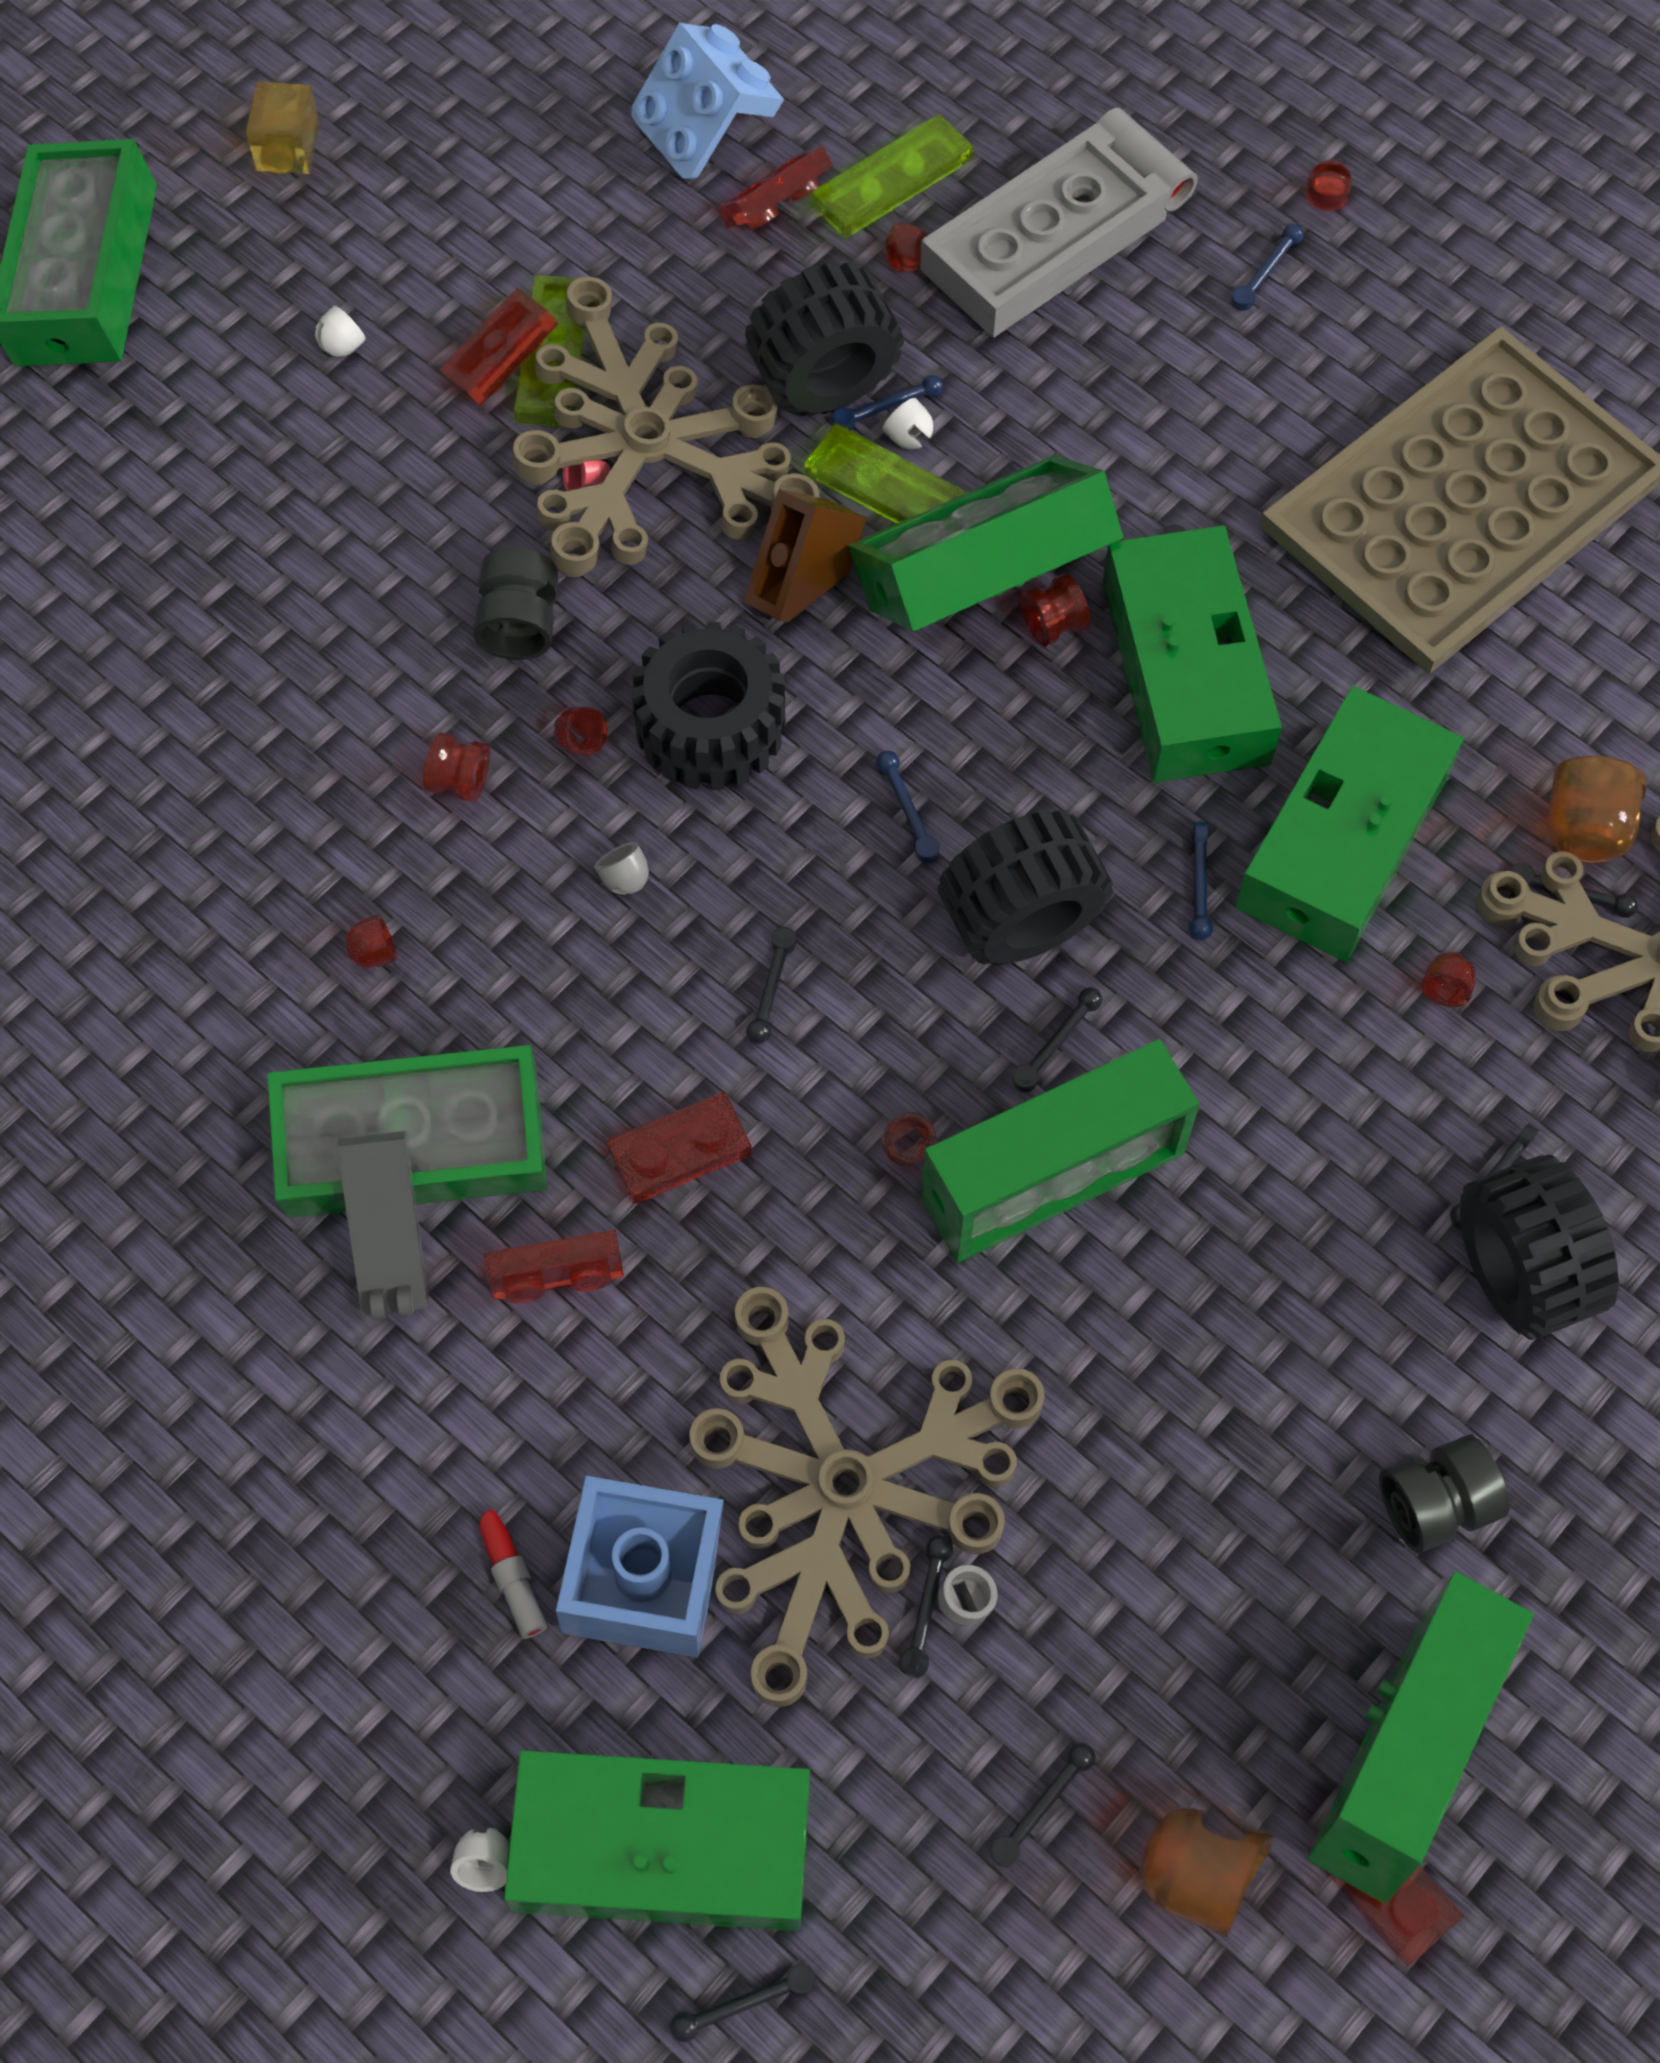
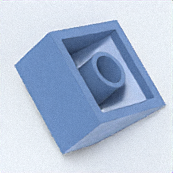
[556,1476,724,1658]

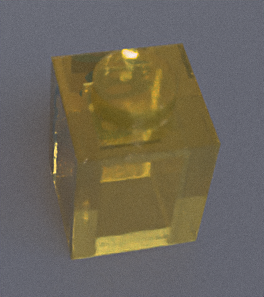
[246,82,320,174]

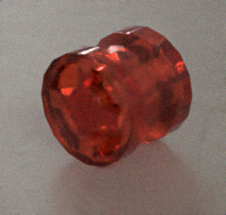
[1020,573,1091,647]
[423,732,490,803]

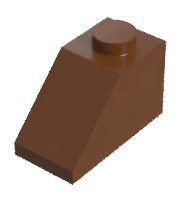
[743,489,867,623]

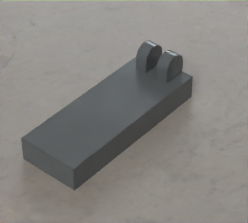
[337,1131,429,1320]

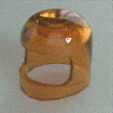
[1548,755,1648,863]
[1141,1807,1274,1937]

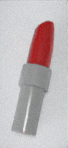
[479,1509,547,1639]

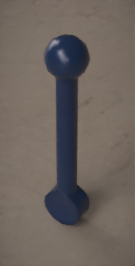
[1232,223,1304,311]
[832,375,943,433]
[876,750,940,863]
[1188,822,1213,941]

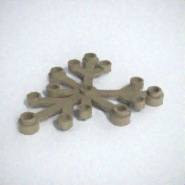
[512,277,820,577]
[1476,817,1660,1091]
[689,1287,1045,1707]

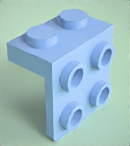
[631,23,784,180]

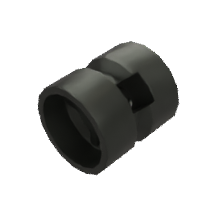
[473,547,559,660]
[1379,1434,1510,1553]

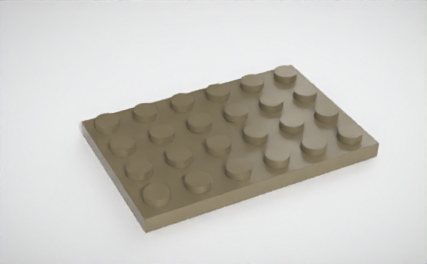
[1259,326,1660,675]

